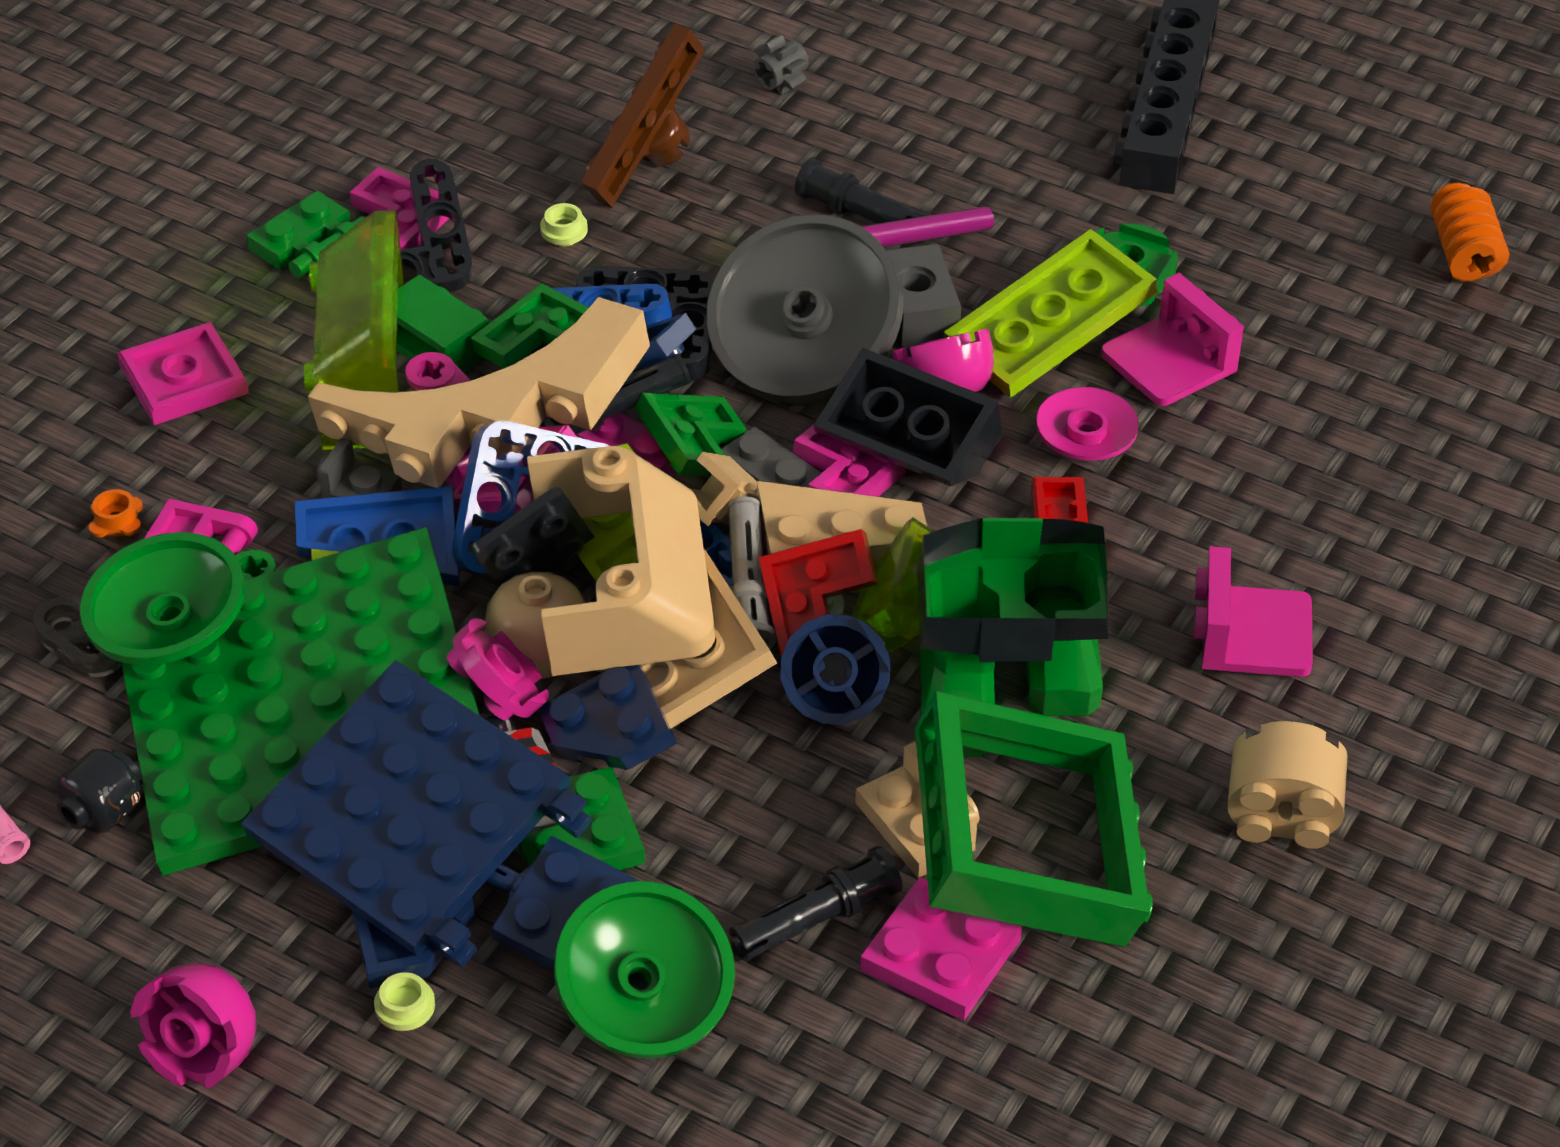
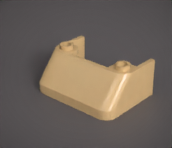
[527,446,715,676]

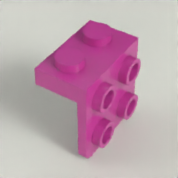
[1102,273,1244,406]
[1193,546,1313,677]

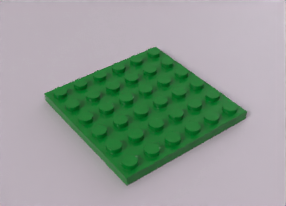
[122,527,480,876]

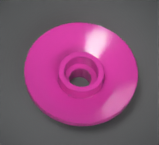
[1036,387,1139,461]

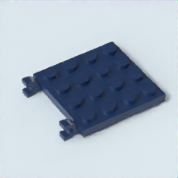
[241,660,592,968]

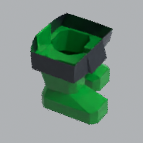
[917,518,1108,757]

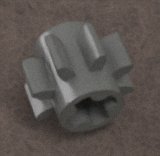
[753,34,809,95]

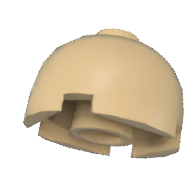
[484,572,586,679]

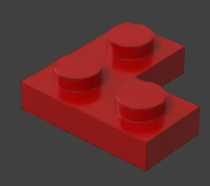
[758,529,878,656]

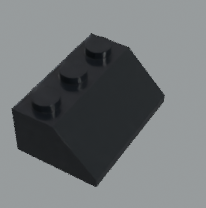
[814,348,1002,487]

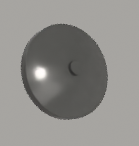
[707,214,904,404]

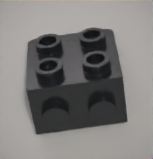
[471,487,595,587]

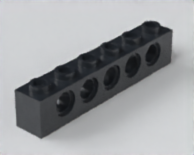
[1113,0,1219,194]

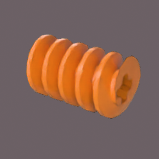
[1430,182,1510,282]

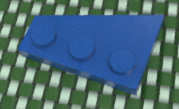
[295,486,460,586]

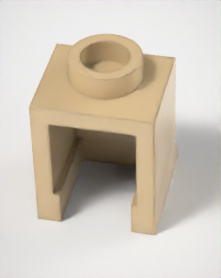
[690,452,757,526]

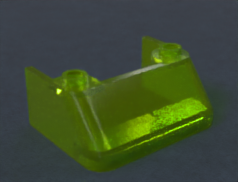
[304,210,404,450]

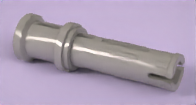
[727,496,777,650]

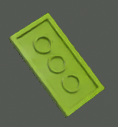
[944,229,1158,398]

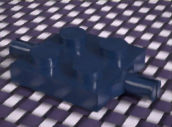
[485,836,640,970]

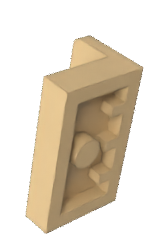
[855,741,980,878]

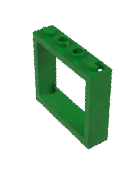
[915,691,1153,947]

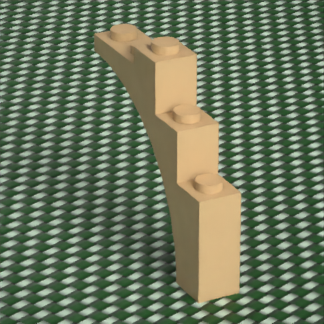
[308,297,650,489]

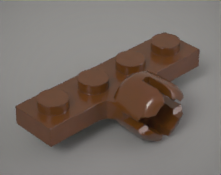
[581,23,705,208]

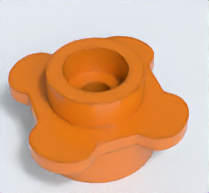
[88,489,143,538]

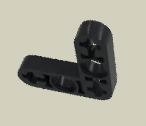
[333,159,472,307]
[576,266,715,382]

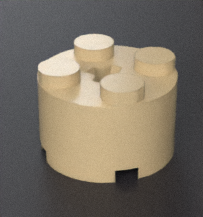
[1228,721,1348,849]

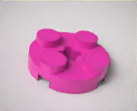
[446,618,549,721]

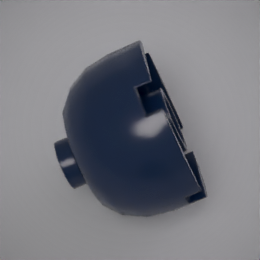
[780,614,891,725]

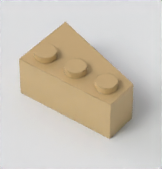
[757,481,929,592]

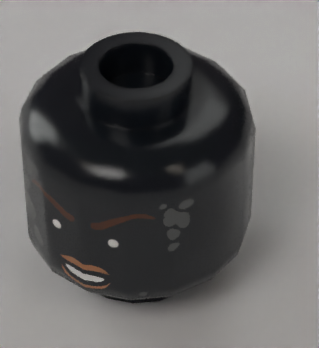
[56,749,143,833]

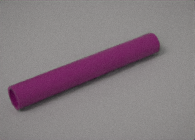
[861,206,994,247]

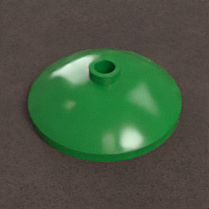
[80,532,246,665]
[554,881,735,1059]

